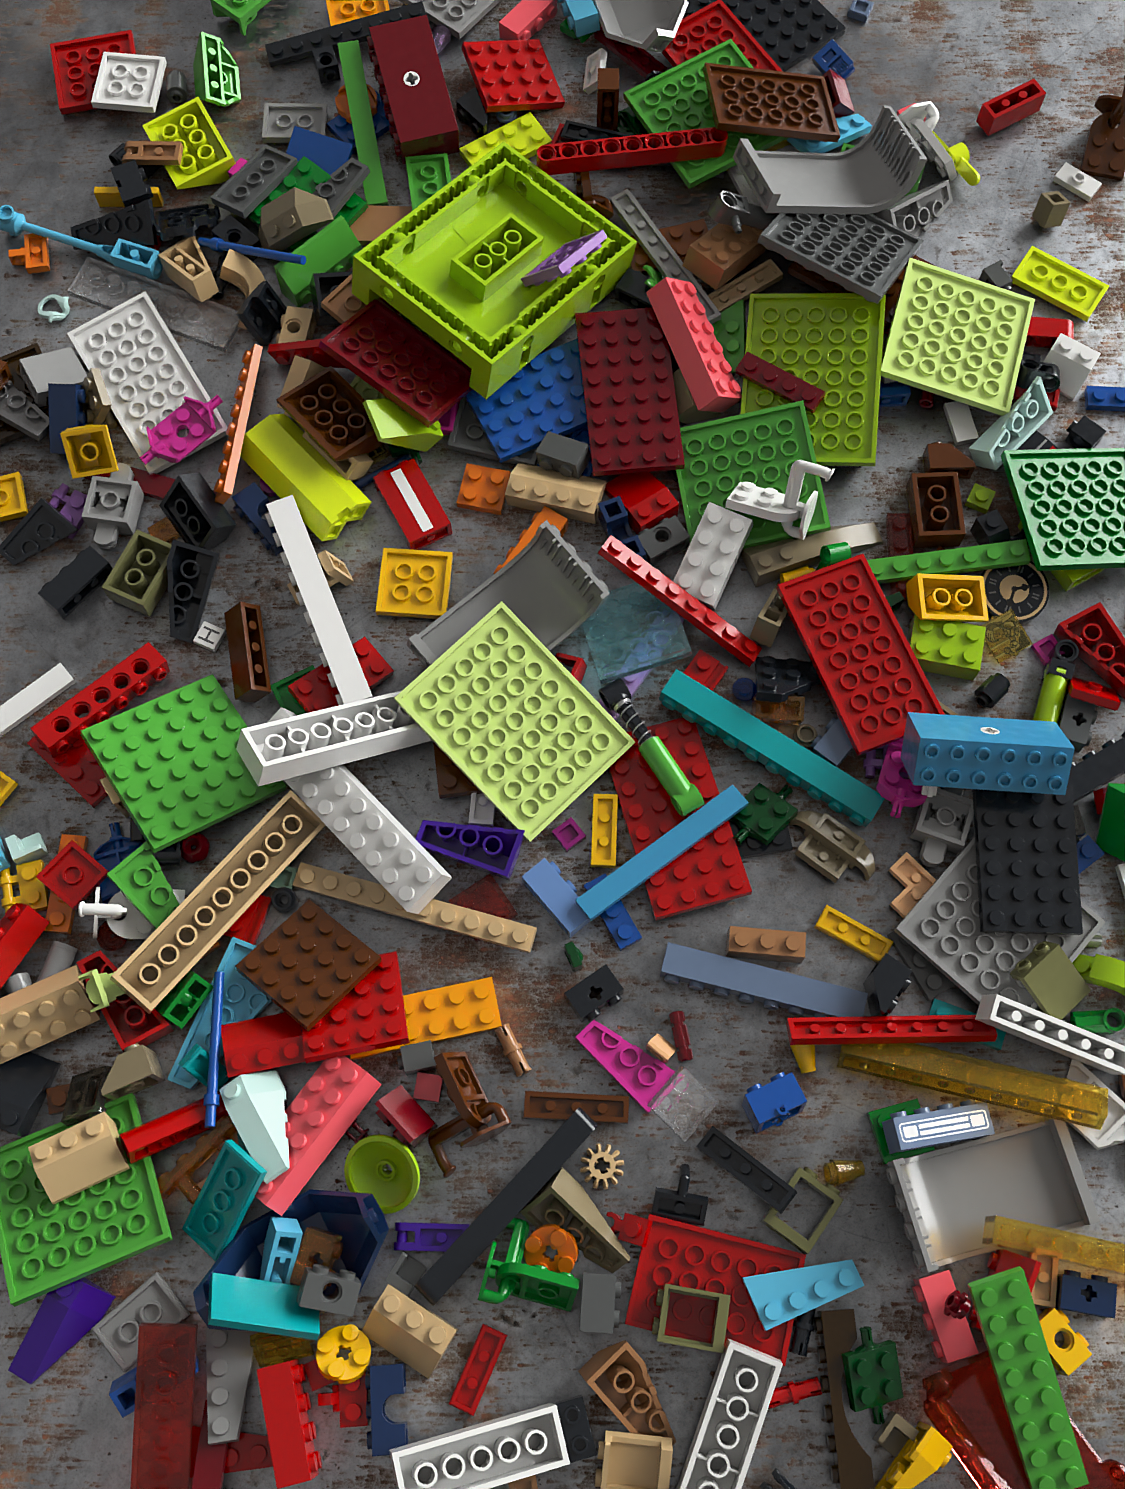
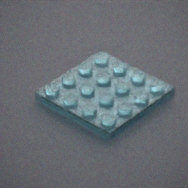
[582,583,692,685]

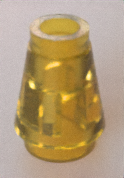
[823,1159,865,1186]

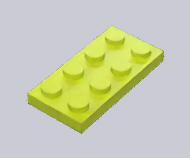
[459,112,552,167]
[1011,246,1109,322]

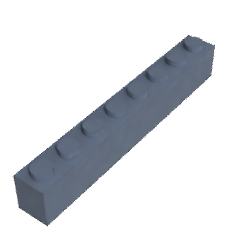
[660,942,868,1017]

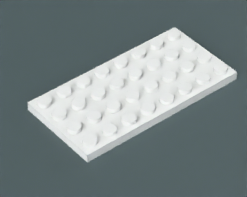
[67,291,228,475]

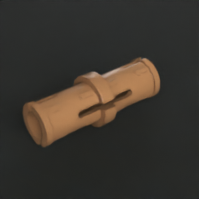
[494,1023,532,1077]

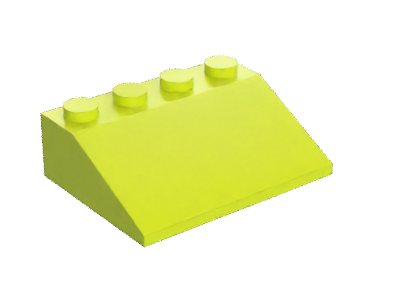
[142,97,236,190]

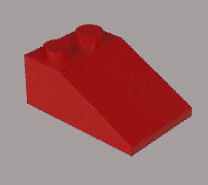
[604,472,679,535]

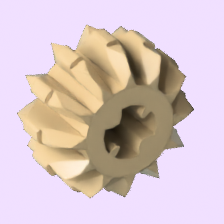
[580,1143,624,1190]

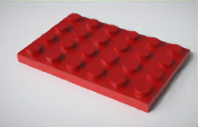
[624,1214,806,1366]

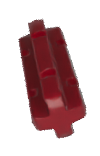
[669,1011,693,1062]

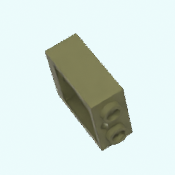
[760,1167,844,1254]
[652,1284,731,1353]

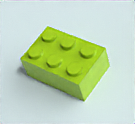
[907,614,986,681]

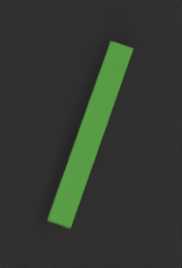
[337,40,388,206]

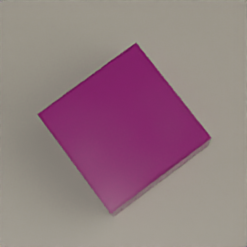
[552,817,586,853]

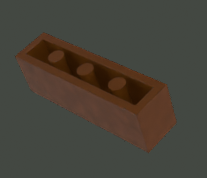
[224,602,271,703]

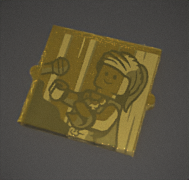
[982,609,1033,664]

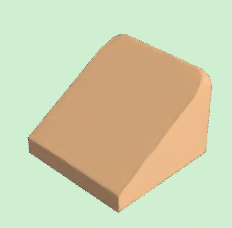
[646,1034,677,1064]

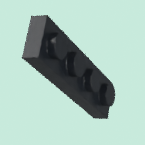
[696,1126,797,1214]

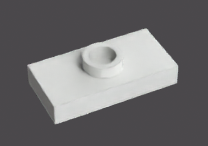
[1053,162,1102,202]

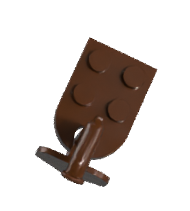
[1080,76,1125,181]
[573,171,614,220]
[428,1052,512,1178]

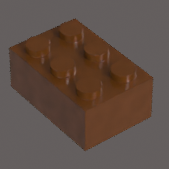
[906,472,966,548]

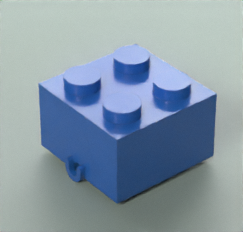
[742,1072,807,1134]

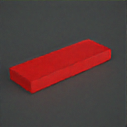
[449,1324,508,1416]

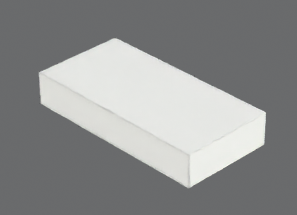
[943,401,979,446]

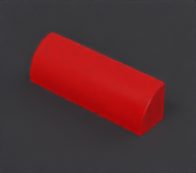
[119,1091,231,1164]

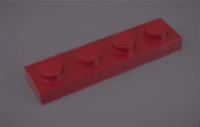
[735,352,825,414]

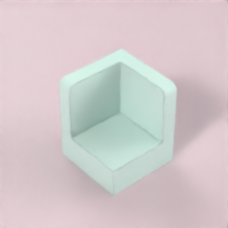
[5,832,49,865]

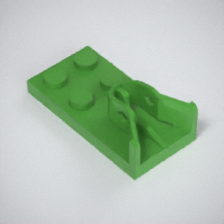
[210,0,271,36]

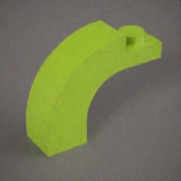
[1072,954,1125,996]

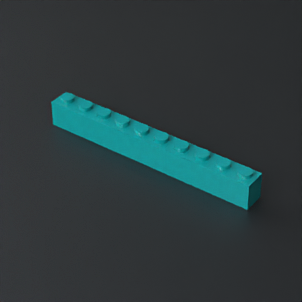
[659,669,885,827]

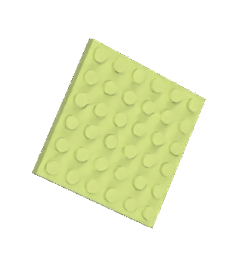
[881,258,1035,416]

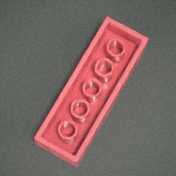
[646,277,742,412]
[255,1056,382,1216]

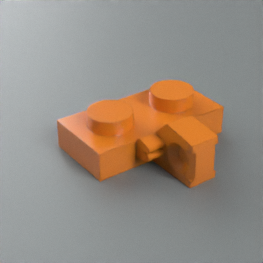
[8,233,50,274]

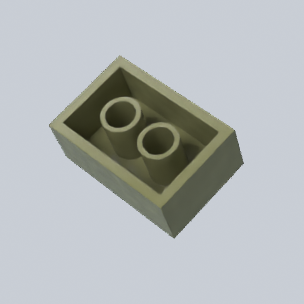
[102,530,172,617]

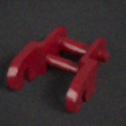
[344,1118,370,1155]

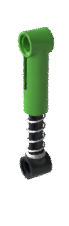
[598,678,704,817]

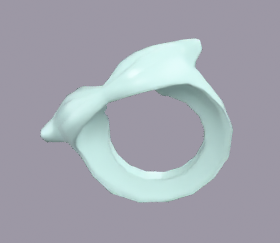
[38,294,70,323]

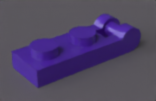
[393,1222,469,1252]

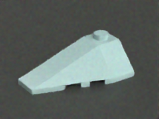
[219,1070,289,1184]

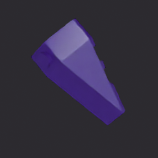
[8,1277,116,1384]

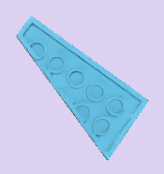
[167,937,272,1090]

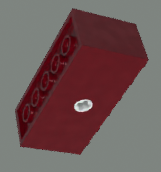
[367,15,459,165]

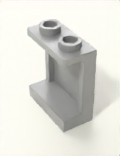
[19,346,88,408]

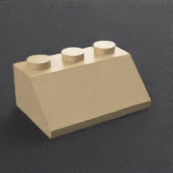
[28,1112,130,1205]
[362,1284,459,1379]

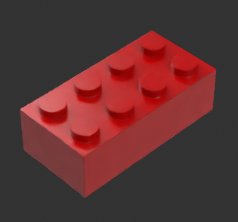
[256,1359,322,1489]

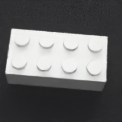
[673,502,753,610]

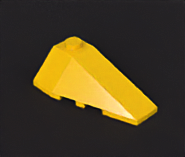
[875,1421,953,1489]

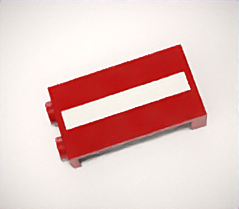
[373,458,453,550]

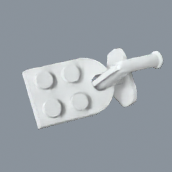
[864,101,957,182]
[725,460,835,540]
[78,887,185,940]

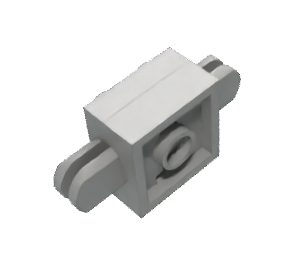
[81,463,145,551]
[910,787,974,868]

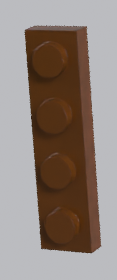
[524,1091,629,1124]

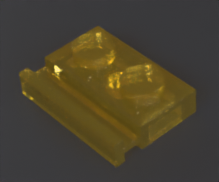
[250,1332,314,1368]

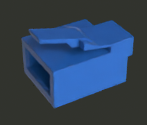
[812,39,855,80]

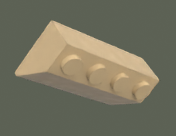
[505,463,607,524]

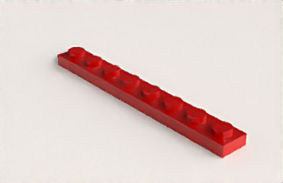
[598,535,762,667]
[786,1015,997,1045]

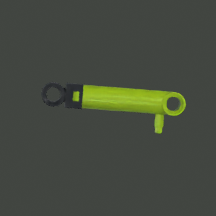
[1033,639,1079,723]

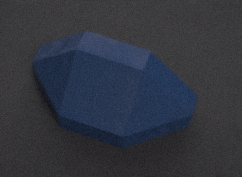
[193,1189,389,1331]

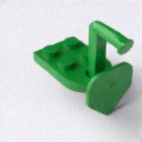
[478,1217,580,1312]

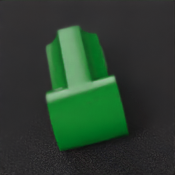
[816,542,851,570]
[1069,1008,1125,1035]

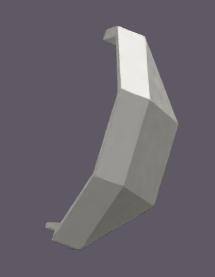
[592,0,689,52]

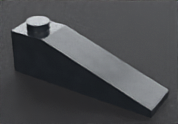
[167,540,220,644]

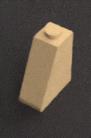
[276,355,326,418]

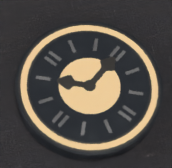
[981,561,1049,625]

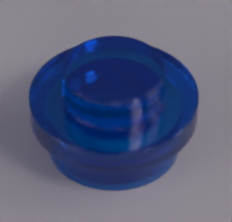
[732,678,756,701]

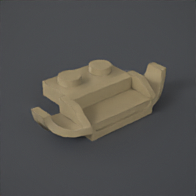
[789,811,875,883]

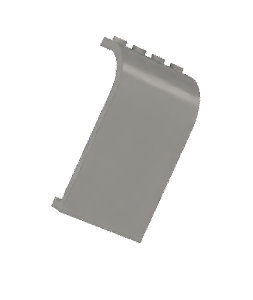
[733,105,927,215]
[407,520,610,668]
[886,1116,1100,1273]

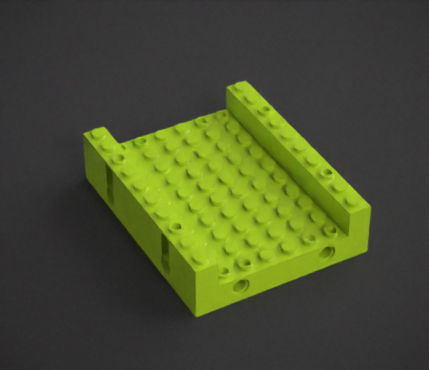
[352,141,637,399]

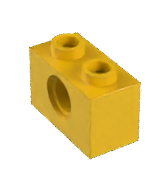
[1038,1308,1092,1376]

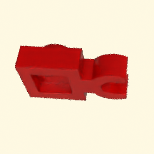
[606,1212,653,1248]

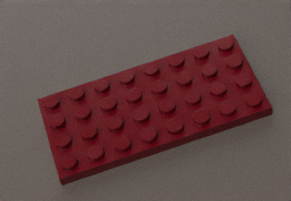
[575,307,685,476]

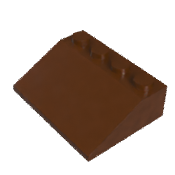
[276,366,385,462]

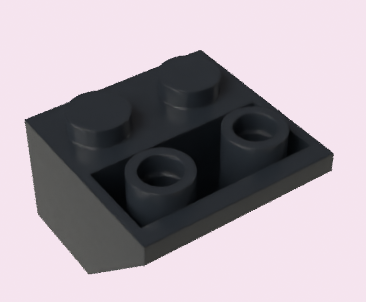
[863,953,912,1016]

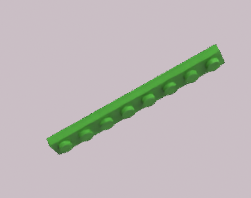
[867,539,1031,584]

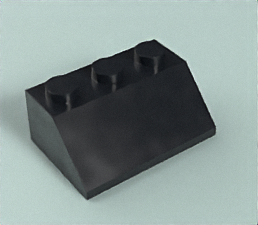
[159,472,237,550]

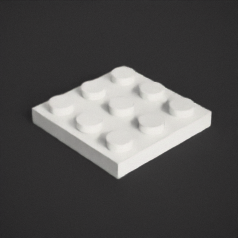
[91,52,167,113]

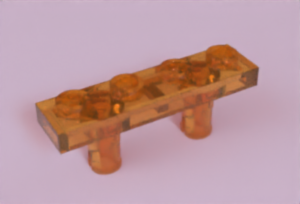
[157,1115,237,1205]

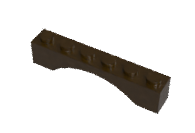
[814,1309,875,1489]

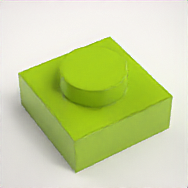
[965,483,996,514]

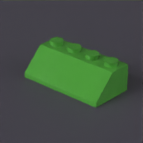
[274,215,362,307]

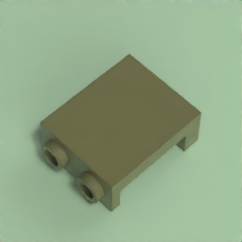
[1010,941,1091,1020]

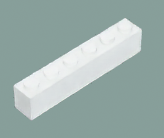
[975,994,1125,1075]

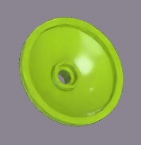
[344,1134,420,1214]

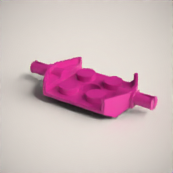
[139,394,223,465]
[876,738,927,818]

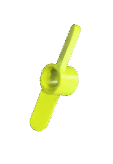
[932,131,980,186]

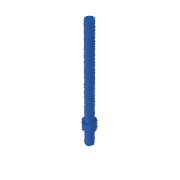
[198,237,306,265]
[203,971,225,1128]

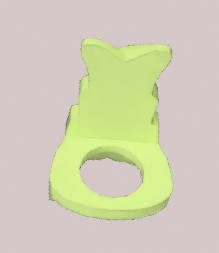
[78,969,126,1012]

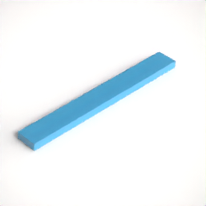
[575,784,749,921]

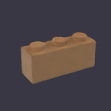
[726,926,806,964]

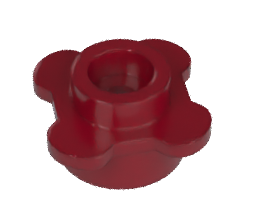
[944,1290,971,1319]

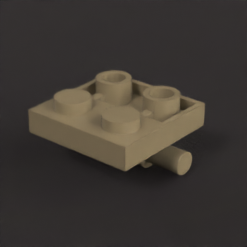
[83,368,117,429]

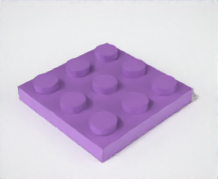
[521,229,607,287]

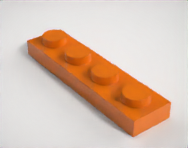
[44,834,88,934]

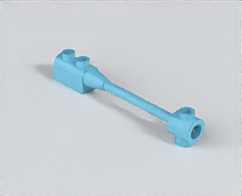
[0,205,163,280]

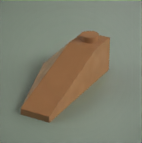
[578,1340,676,1445]

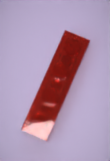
[886,513,913,601]

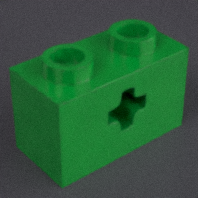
[155,970,213,1029]

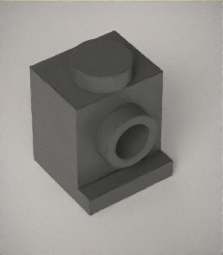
[979,260,1013,291]

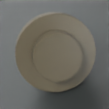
[793,724,818,748]

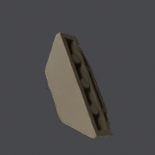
[258,187,334,260]

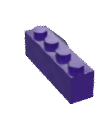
[416,820,525,881]

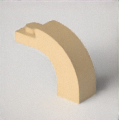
[219,249,265,330]

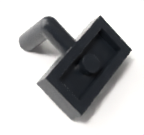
[651,1164,708,1226]

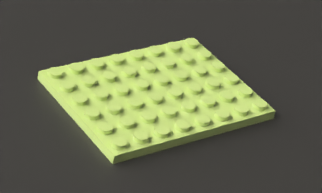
[394,601,635,843]

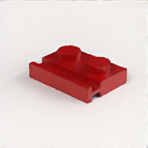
[683,649,729,691]
[223,895,272,945]

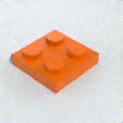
[456,463,511,515]

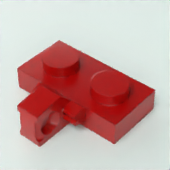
[318,1370,369,1428]

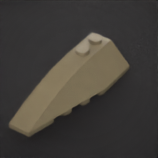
[741,522,883,587]

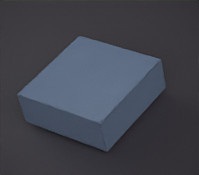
[847,0,874,23]

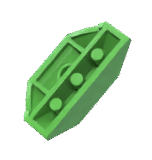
[193,32,241,107]

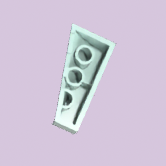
[969,376,1053,470]

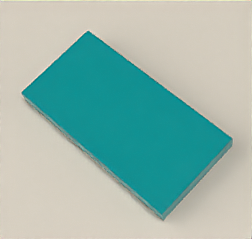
[182,1139,267,1262]
[208,1273,320,1340]

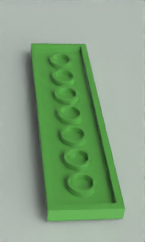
[967,1266,1089,1489]

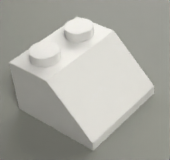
[1044,333,1101,401]

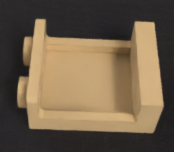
[595,1430,673,1489]

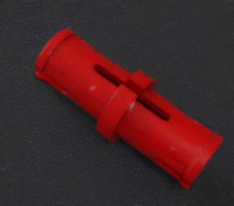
[768,1376,822,1409]

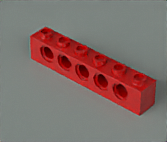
[30,642,170,758]

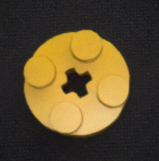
[316,1324,371,1384]

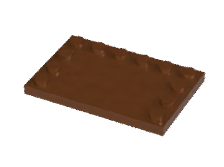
[703,63,840,142]

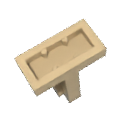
[287,550,354,605]

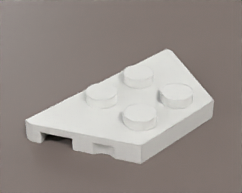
[1057,1059,1125,1150]

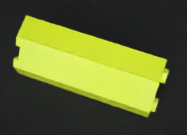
[240,414,372,541]

